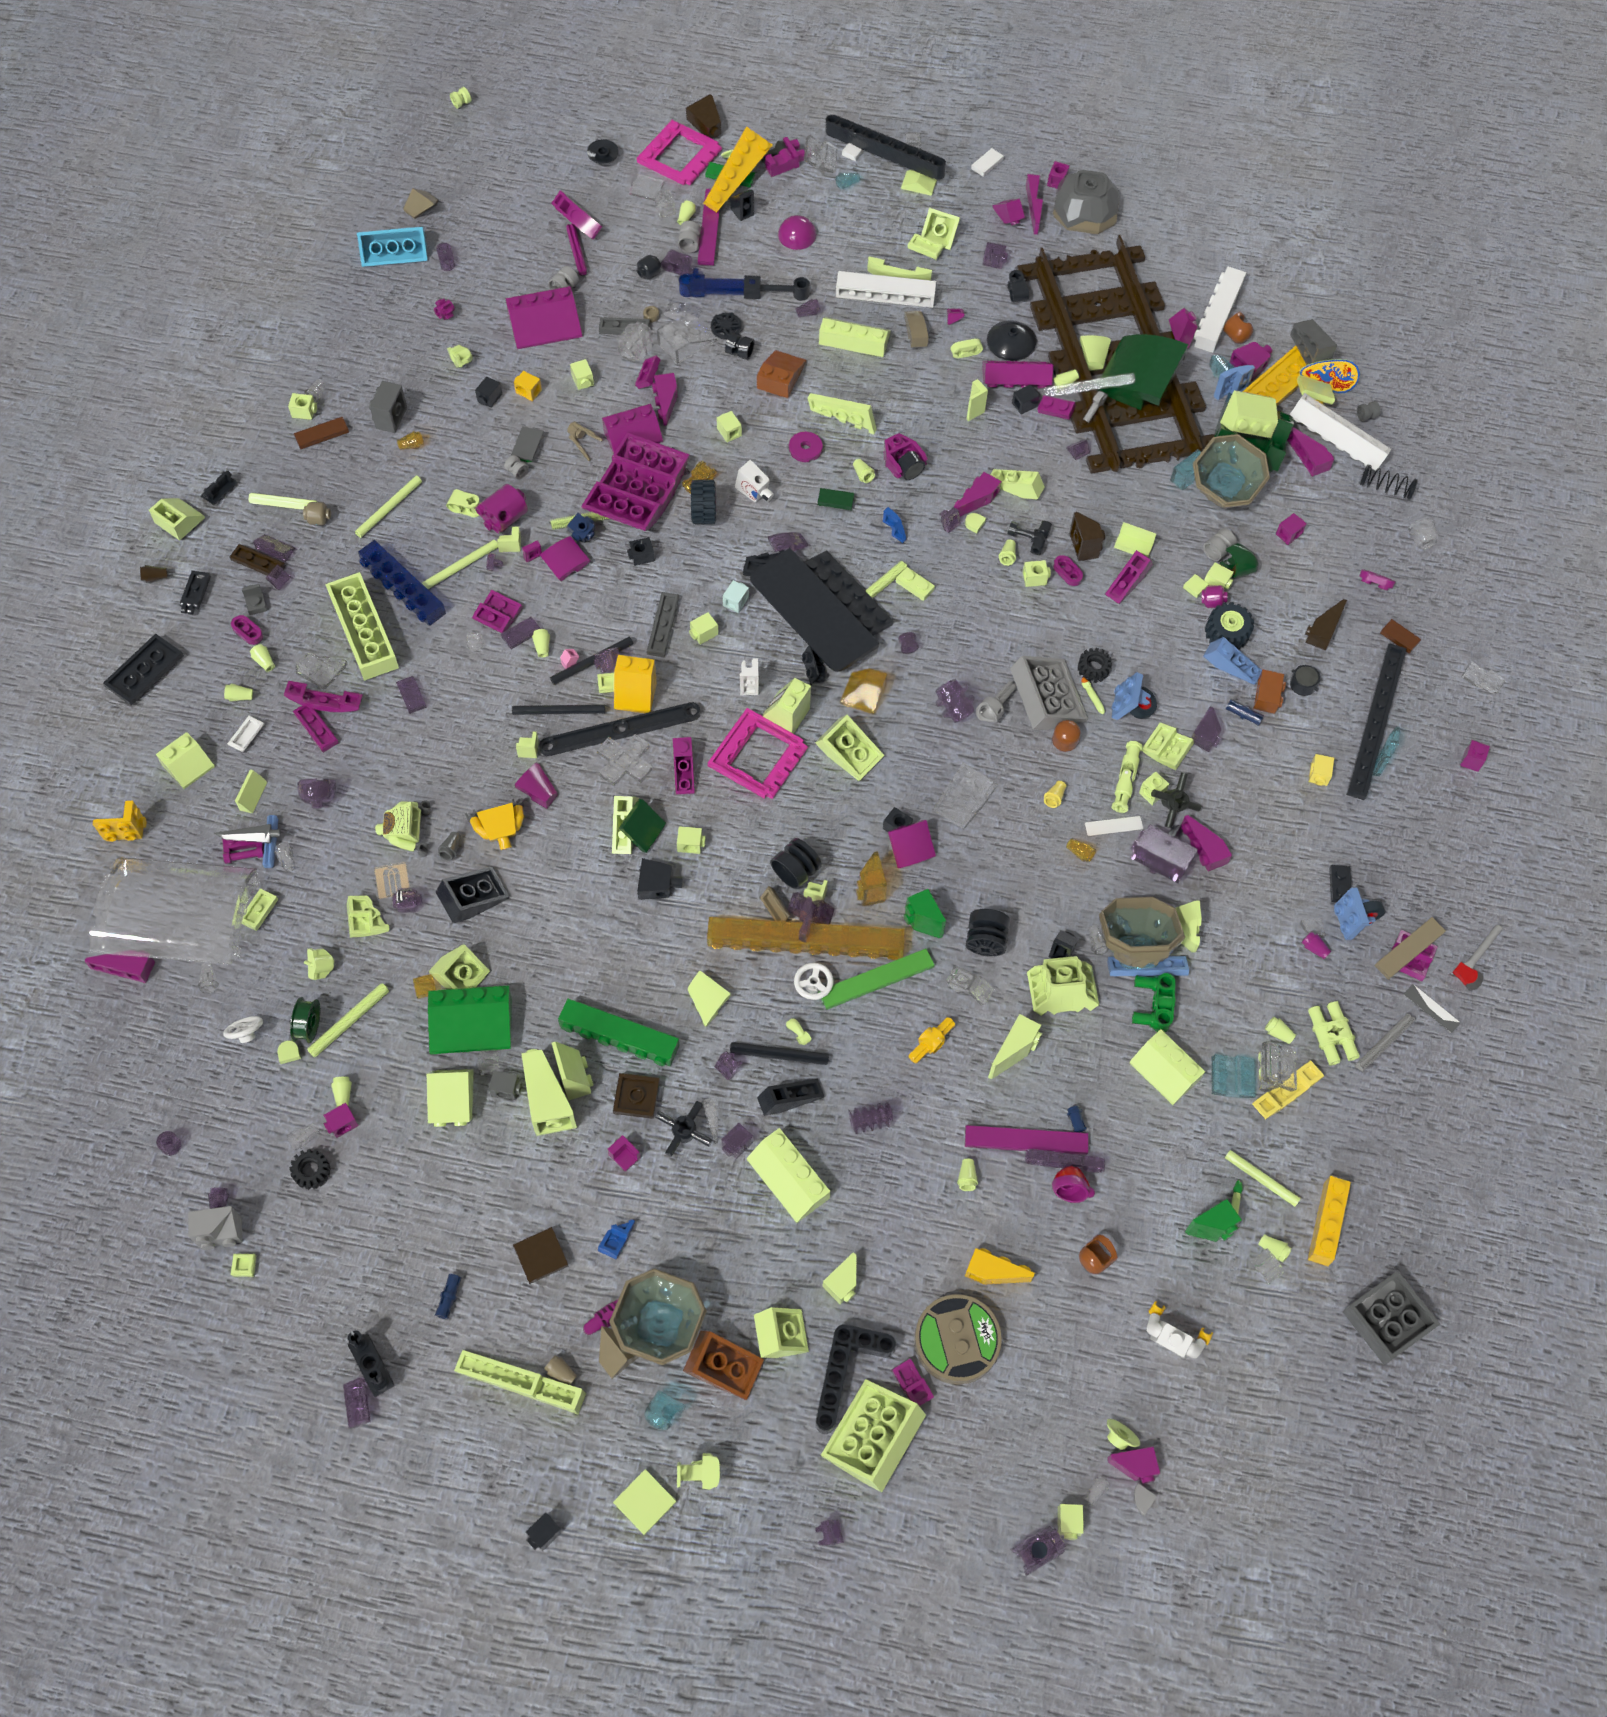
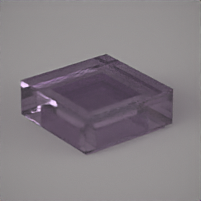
[265,564,291,590]

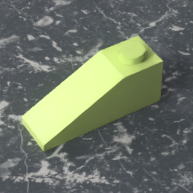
[612,796,639,854]

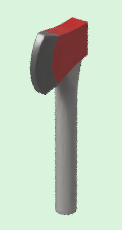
[1452,925,1503,991]

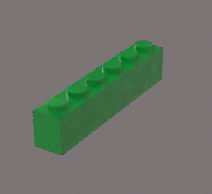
[558,998,680,1067]

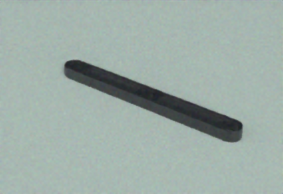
[539,702,700,756]

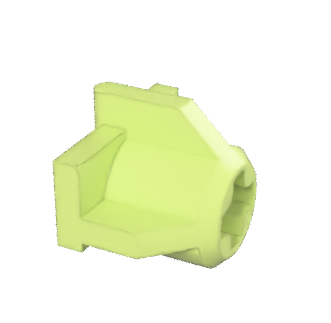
[447,345,473,368]
[304,948,334,980]

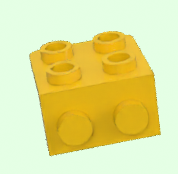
[93,800,147,842]

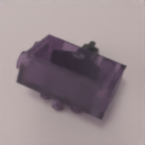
[1130,824,1198,883]

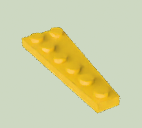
[703,126,773,213]

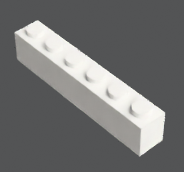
[1193,267,1246,353]
[836,271,936,308]
[1290,393,1391,471]

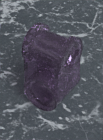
[661,250,693,277]

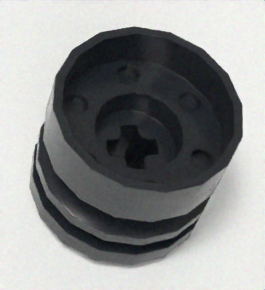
[770,838,822,889]
[965,909,1011,956]

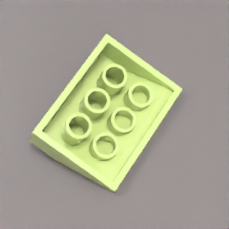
[821,1379,926,1492]

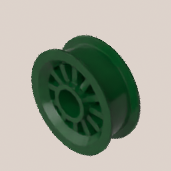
[290,997,321,1043]

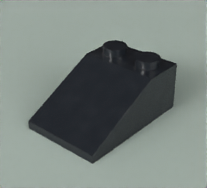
[435,866,510,923]

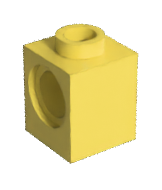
[1308,754,1334,786]

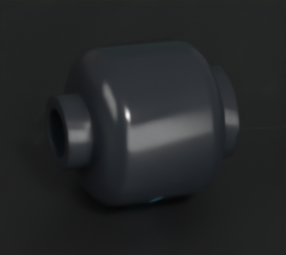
[636,255,661,280]

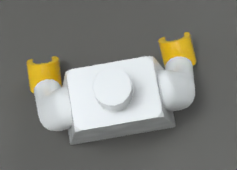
[1147,1301,1213,1359]

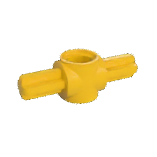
[908,1017,955,1063]

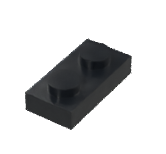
[1329,865,1352,903]

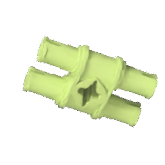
[1308,1001,1360,1066]

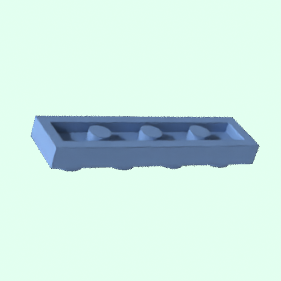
[1107,956,1189,976]

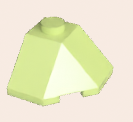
[1176,901,1202,952]

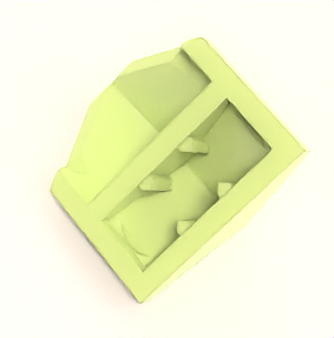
[901,169,937,196]

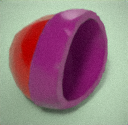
[1052,1166,1095,1203]

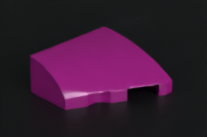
[515,763,558,809]

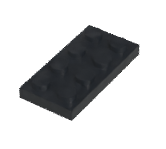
[103,633,184,706]

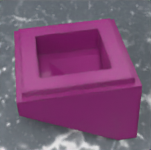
[947,309,965,325]

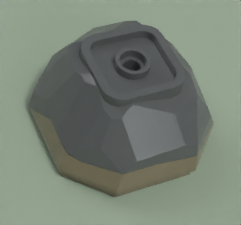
[1053,170,1120,234]

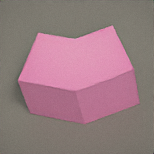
[560,649,579,669]

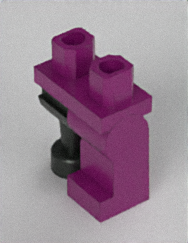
[761,137,806,177]

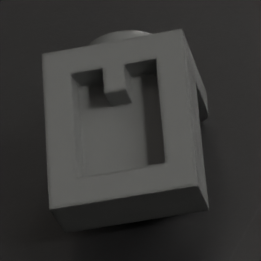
[242,584,267,615]

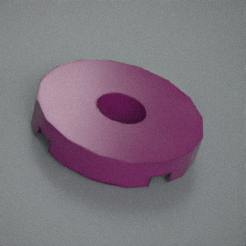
[788,431,823,462]

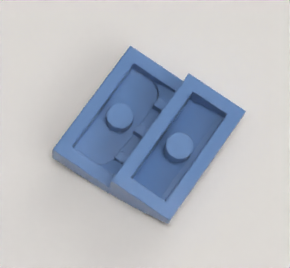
[1214,365,1255,400]

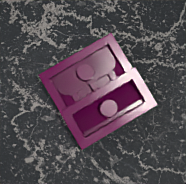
[540,536,590,582]
[472,590,523,634]
[888,820,936,868]
[1391,930,1438,981]

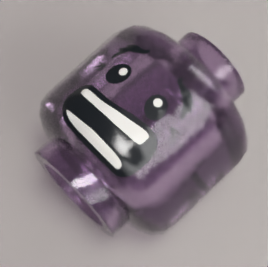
[392,887,422,913]

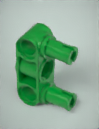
[1132,973,1176,1033]

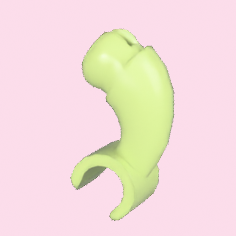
[786,1019,812,1045]

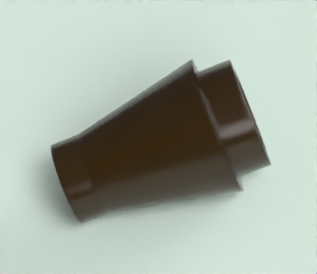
[140,565,168,583]

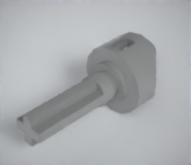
[975,681,1017,722]

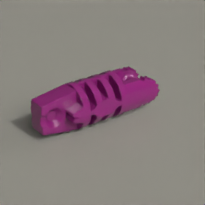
[583,1300,618,1335]

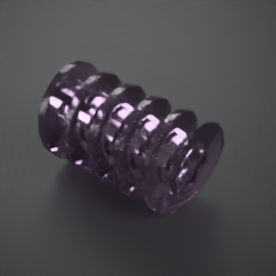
[848,1101,893,1134]

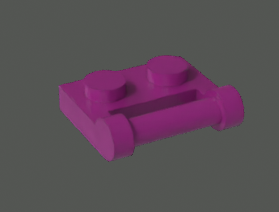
[222,838,264,864]

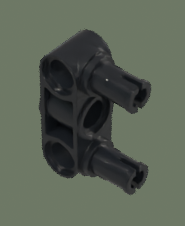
[347,1330,395,1398]

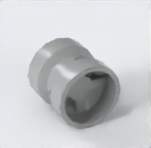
[504,455,529,479]

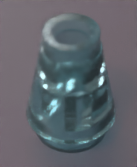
[835,172,860,189]

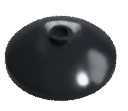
[987,320,1037,361]

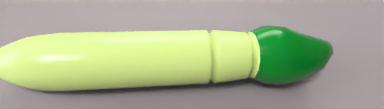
[1231,1180,1243,1214]

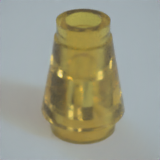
[397,431,424,450]
[1066,838,1096,862]

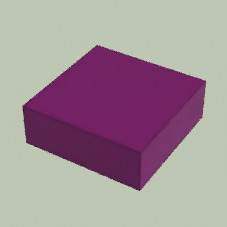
[522,540,542,562]

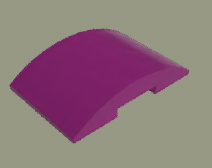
[581,432,690,531]

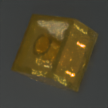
[856,851,887,907]

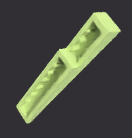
[454,1350,586,1415]

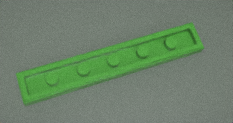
[818,949,934,1010]

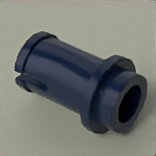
[1067,1106,1087,1133]

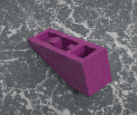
[1287,427,1334,476]
[1105,550,1153,604]
[85,950,155,983]

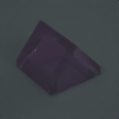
[1066,440,1090,460]

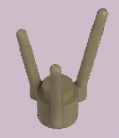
[567,421,603,461]

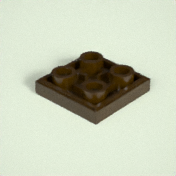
[513,1227,569,1284]

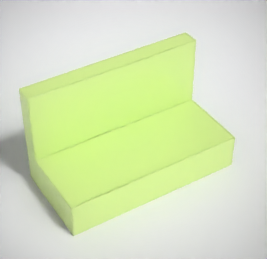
[967,379,988,421]
[1114,522,1156,557]

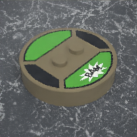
[914,1294,1002,1385]

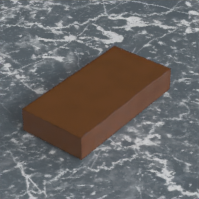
[1380,619,1421,654]

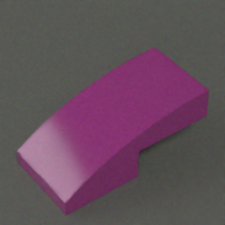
[891,1358,934,1406]

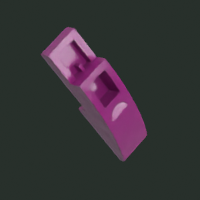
[551,190,602,240]

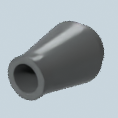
[438,832,461,861]

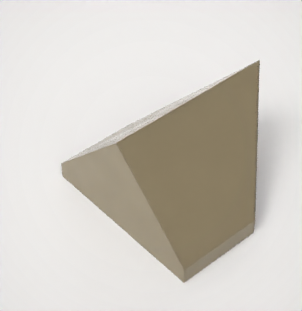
[403,188,438,219]
[599,1326,639,1379]

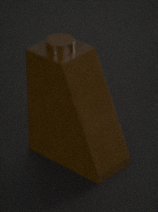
[686,94,721,139]

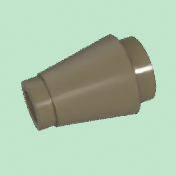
[544,1355,577,1385]

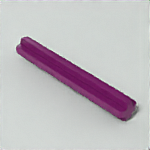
[566,224,587,276]

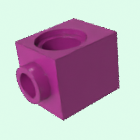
[1047,161,1070,189]
[1276,513,1307,545]
[323,1103,359,1138]

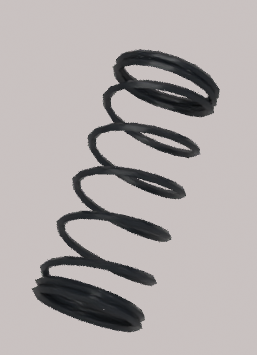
[1360,464,1418,500]

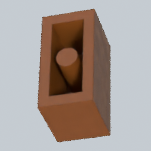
[1253,669,1286,714]

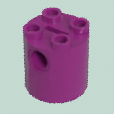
[475,484,528,534]

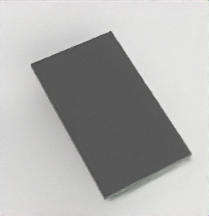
[511,426,544,462]

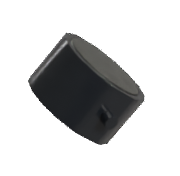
[1290,665,1321,696]

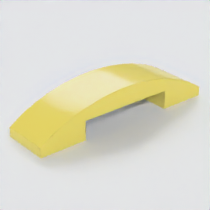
[1252,1060,1324,1120]

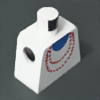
[735,460,774,502]

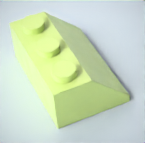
[1220,390,1278,438]
[1129,1030,1205,1105]

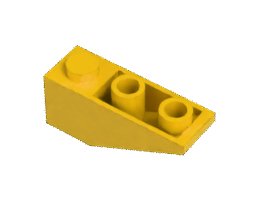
[965,1248,1035,1285]

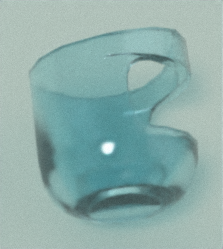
[644,1390,686,1431]

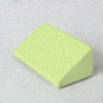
[235,769,267,813]

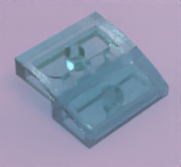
[1373,727,1400,776]
[1211,1054,1256,1098]

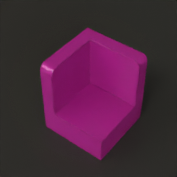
[607,1135,641,1171]

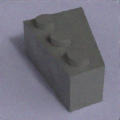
[1290,319,1337,365]

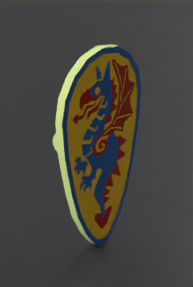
[1300,359,1360,393]

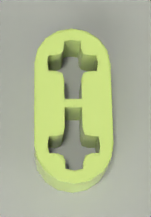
[951,339,983,358]

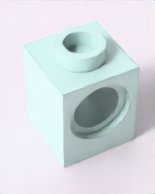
[723,580,749,613]

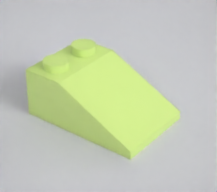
[815,715,884,781]
[988,1014,1042,1080]
[552,1042,593,1101]

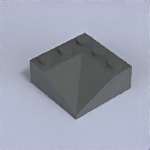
[1343,1271,1440,1366]

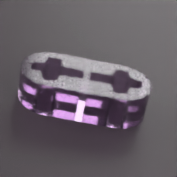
[436,243,455,271]

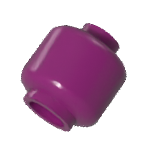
[1201,585,1228,608]

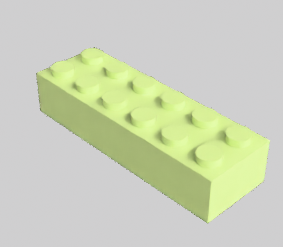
[325,572,399,681]

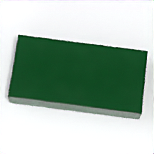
[817,488,854,511]

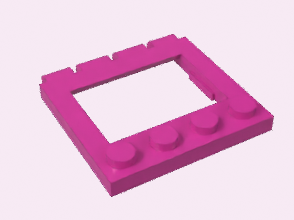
[637,120,722,185]
[707,708,808,799]

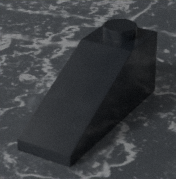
[757,1078,825,1116]

